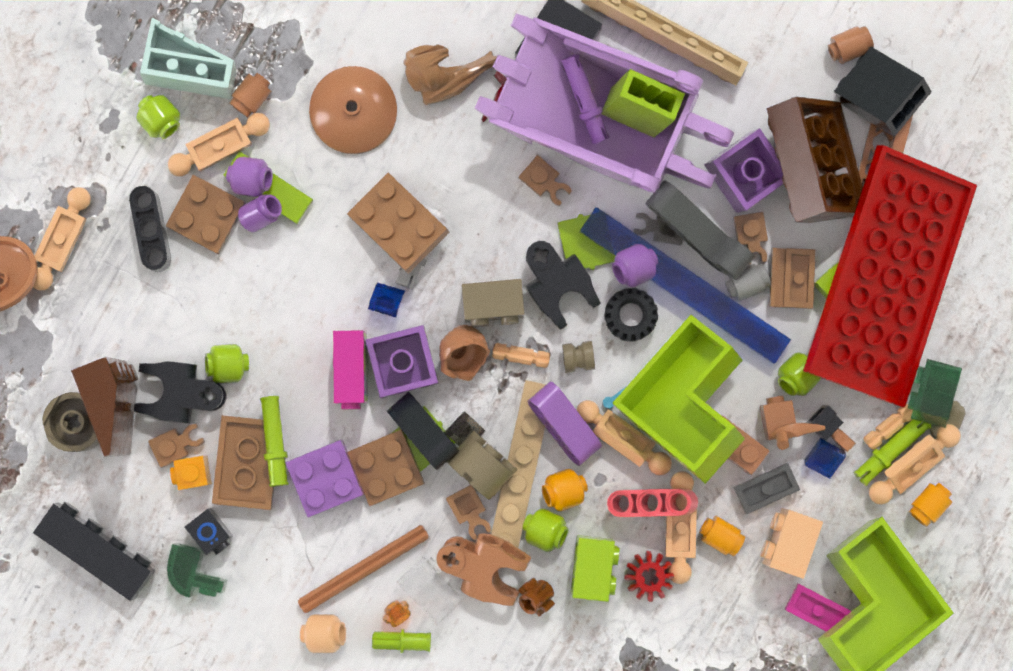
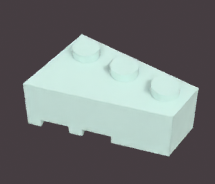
[140,18,237,99]

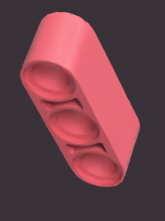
[607,488,698,517]

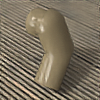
[929,401,966,439]

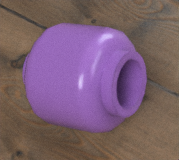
[226,157,273,197]
[612,244,658,287]

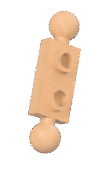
[168,113,270,177]
[33,187,91,291]
[576,400,672,476]
[869,424,961,505]
[665,471,697,584]

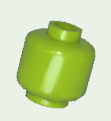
[136,95,180,139]
[205,344,249,383]
[778,352,821,396]
[522,508,569,552]

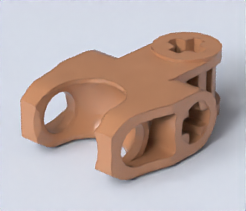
[436,533,531,606]

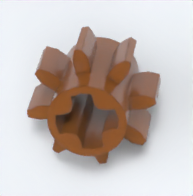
[518,578,555,617]

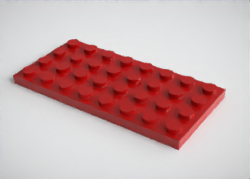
[803,145,977,408]

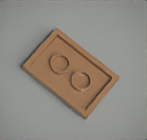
[347,172,450,274]
[212,415,274,510]

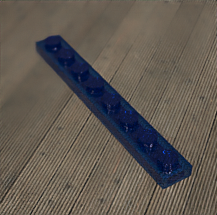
[579,207,791,364]

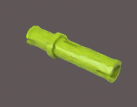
[260,396,289,487]
[853,413,932,486]

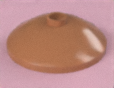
[309,66,397,154]
[0,236,38,311]

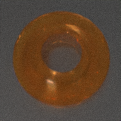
[383,600,411,627]

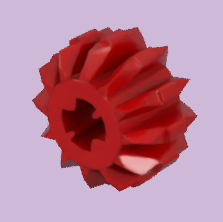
[624,551,674,602]

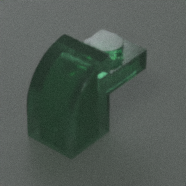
[167,543,228,598]

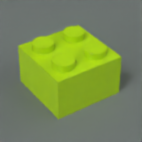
[570,535,620,602]

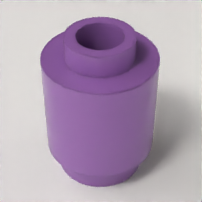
[238,195,282,232]

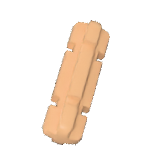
[492,343,550,368]
[863,404,916,449]

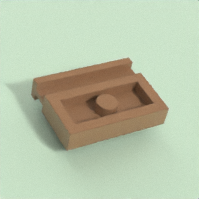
[769,248,816,309]

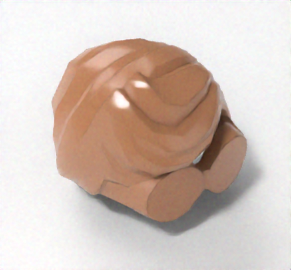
[439,325,490,381]

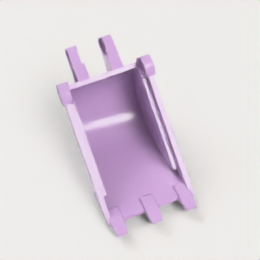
[474,14,734,193]

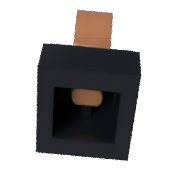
[806,405,856,452]

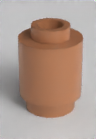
[828,26,874,64]
[229,73,272,118]

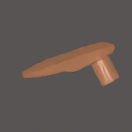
[769,423,825,450]

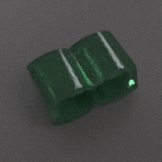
[907,359,962,428]

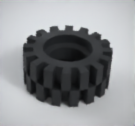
[604,288,658,342]

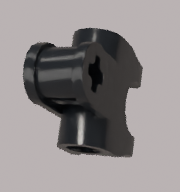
[525,241,601,330]
[134,361,227,423]

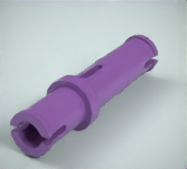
[561,54,610,144]

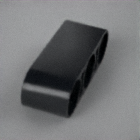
[129,186,171,272]
[387,391,459,470]

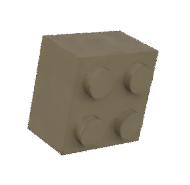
[462,279,525,328]

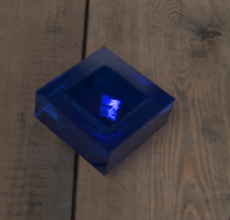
[368,282,405,318]
[804,438,846,479]

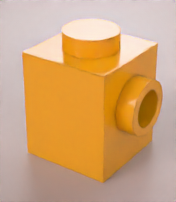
[170,455,212,490]

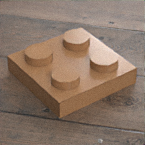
[165,175,246,254]
[347,430,425,506]

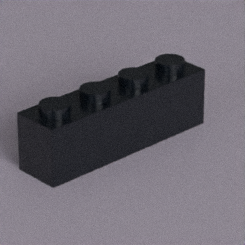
[33,501,155,601]

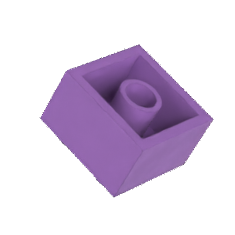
[704,128,783,213]
[365,325,439,398]
[285,440,364,518]

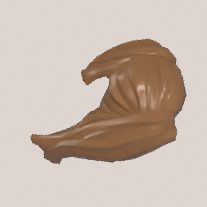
[403,44,497,105]

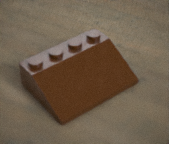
[766,96,863,223]
[71,357,138,457]

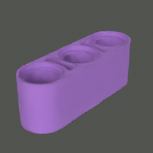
[527,381,602,466]

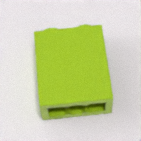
[601,69,685,138]

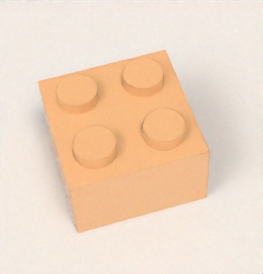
[760,508,823,579]

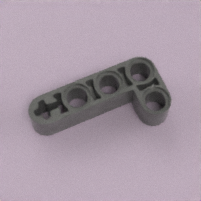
[645,180,755,280]

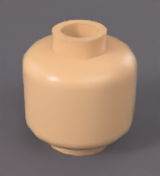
[300,614,346,653]

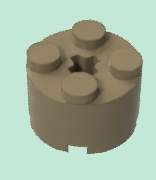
[42,392,99,452]
[447,430,518,500]

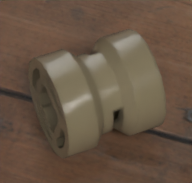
[562,341,595,373]

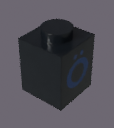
[184,508,233,555]

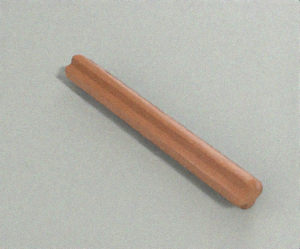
[298,525,429,613]

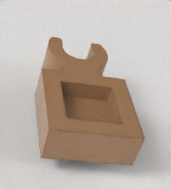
[518,155,572,206]
[733,212,768,265]
[148,424,205,468]
[446,485,491,540]

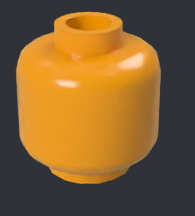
[541,469,588,512]

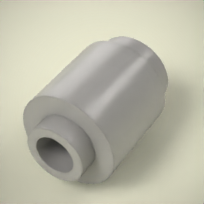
[725,264,771,301]

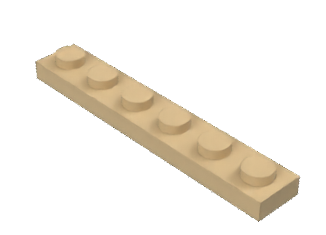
[581,0,749,86]
[491,380,546,548]

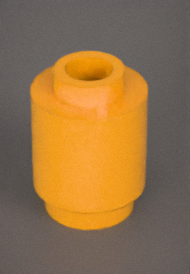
[909,483,953,527]
[699,515,746,557]

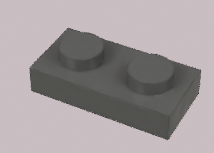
[733,463,800,514]

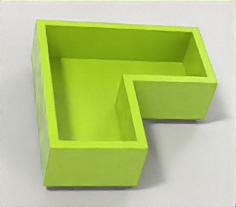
[613,315,745,484]
[818,517,954,671]

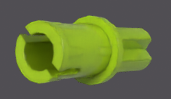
[372,629,431,653]

